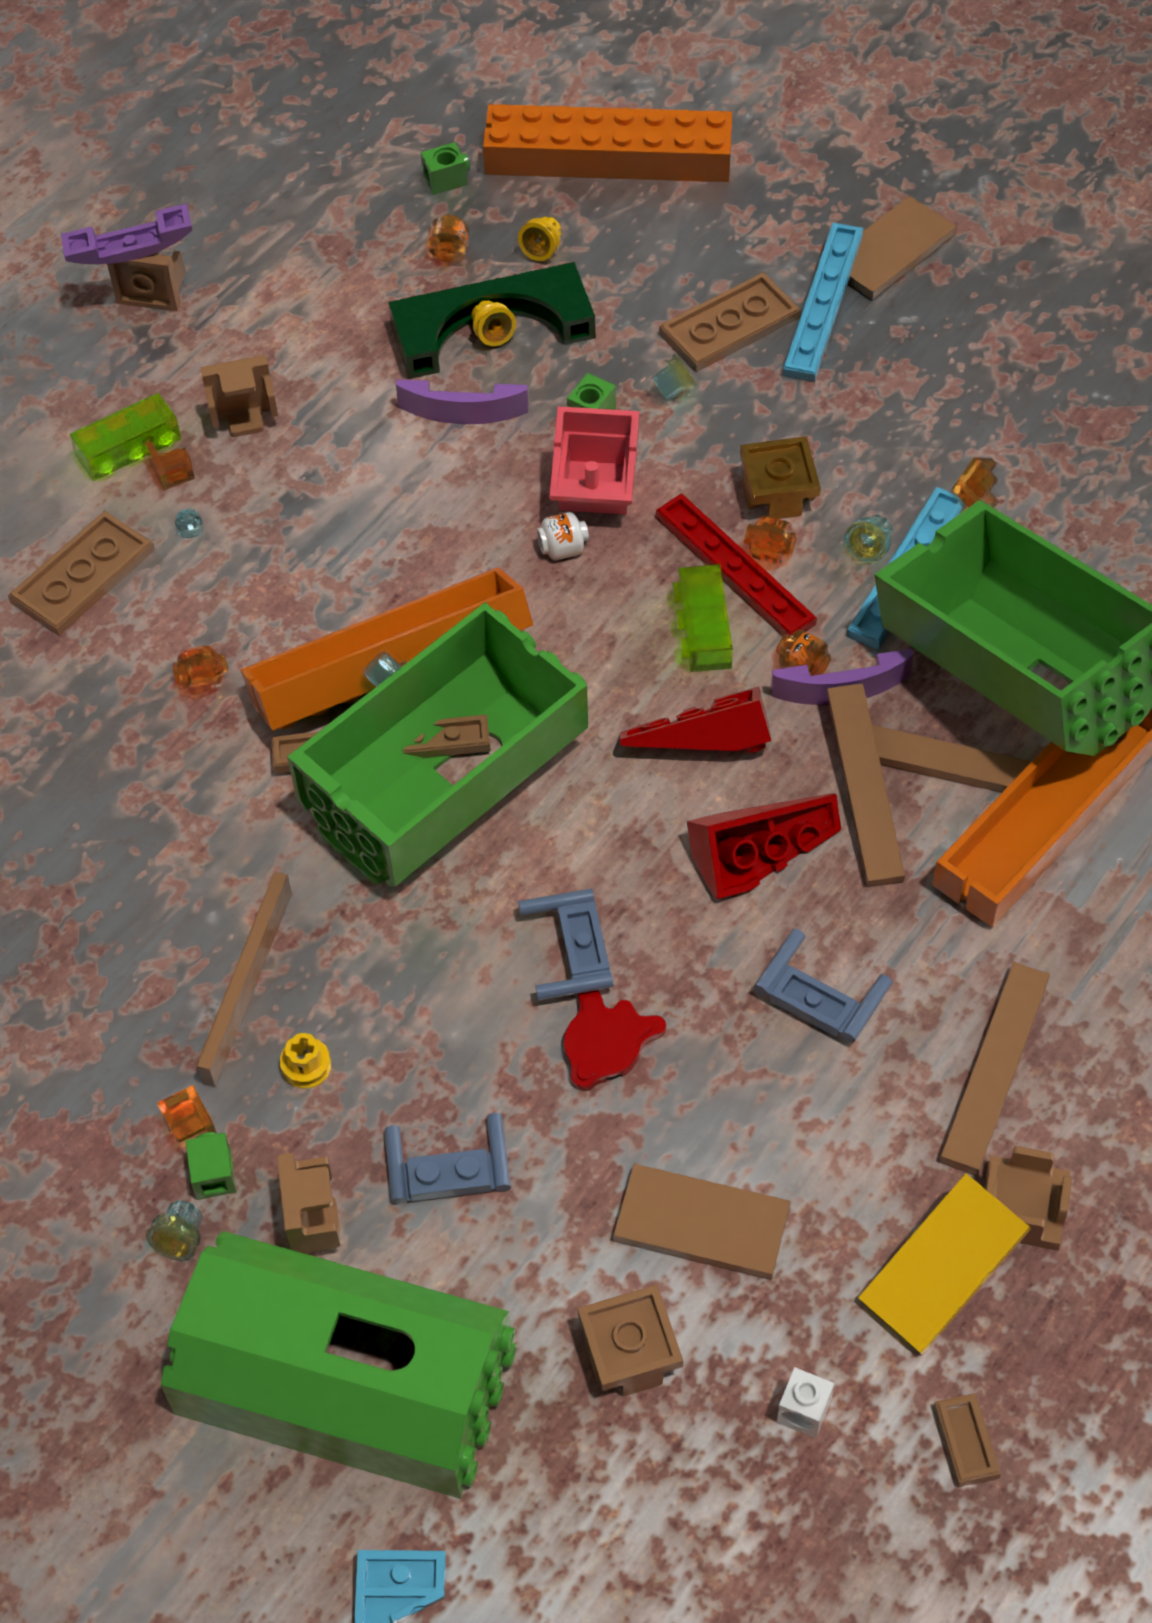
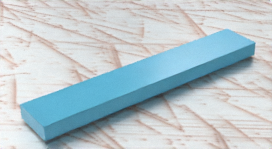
[783,223,863,382]
[847,487,967,650]

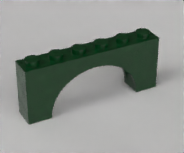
[388,262,596,379]

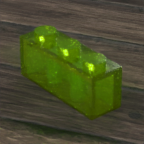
[69,393,181,481]
[672,564,733,672]

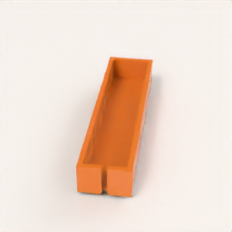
[483,104,732,182]
[240,567,534,731]
[932,708,1152,928]

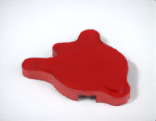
[564,990,667,1091]

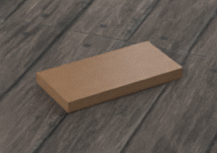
[848,196,957,300]
[659,272,801,372]
[8,510,155,636]
[613,1163,791,1280]

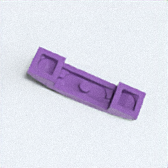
[61,203,193,264]
[396,379,529,424]
[770,649,913,705]

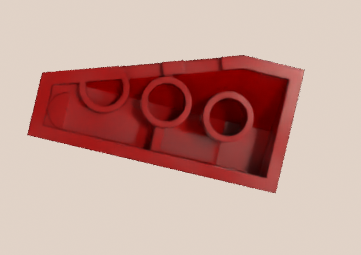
[619,686,772,753]
[687,793,841,899]

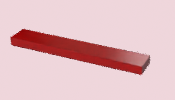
[656,493,817,642]

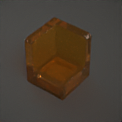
[145,440,195,490]
[952,457,999,508]
[157,1085,217,1142]

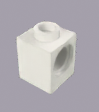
[777,1367,834,1438]

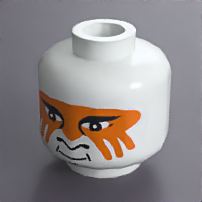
[537,512,589,561]

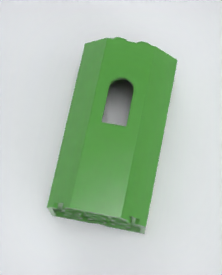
[874,500,1152,756]
[287,602,588,887]
[161,1231,517,1499]

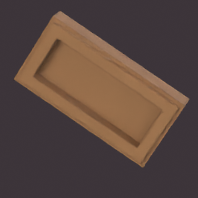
[934,1393,1001,1488]

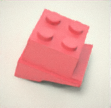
[549,406,639,515]

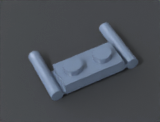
[518,888,614,1000]
[754,928,893,1043]
[384,1113,511,1205]

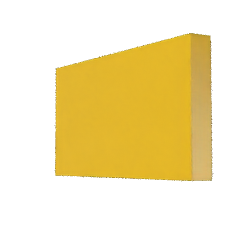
[858,1173,1031,1355]

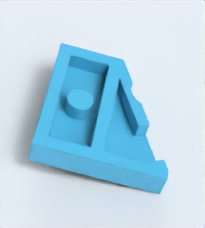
[355,1550,446,1623]

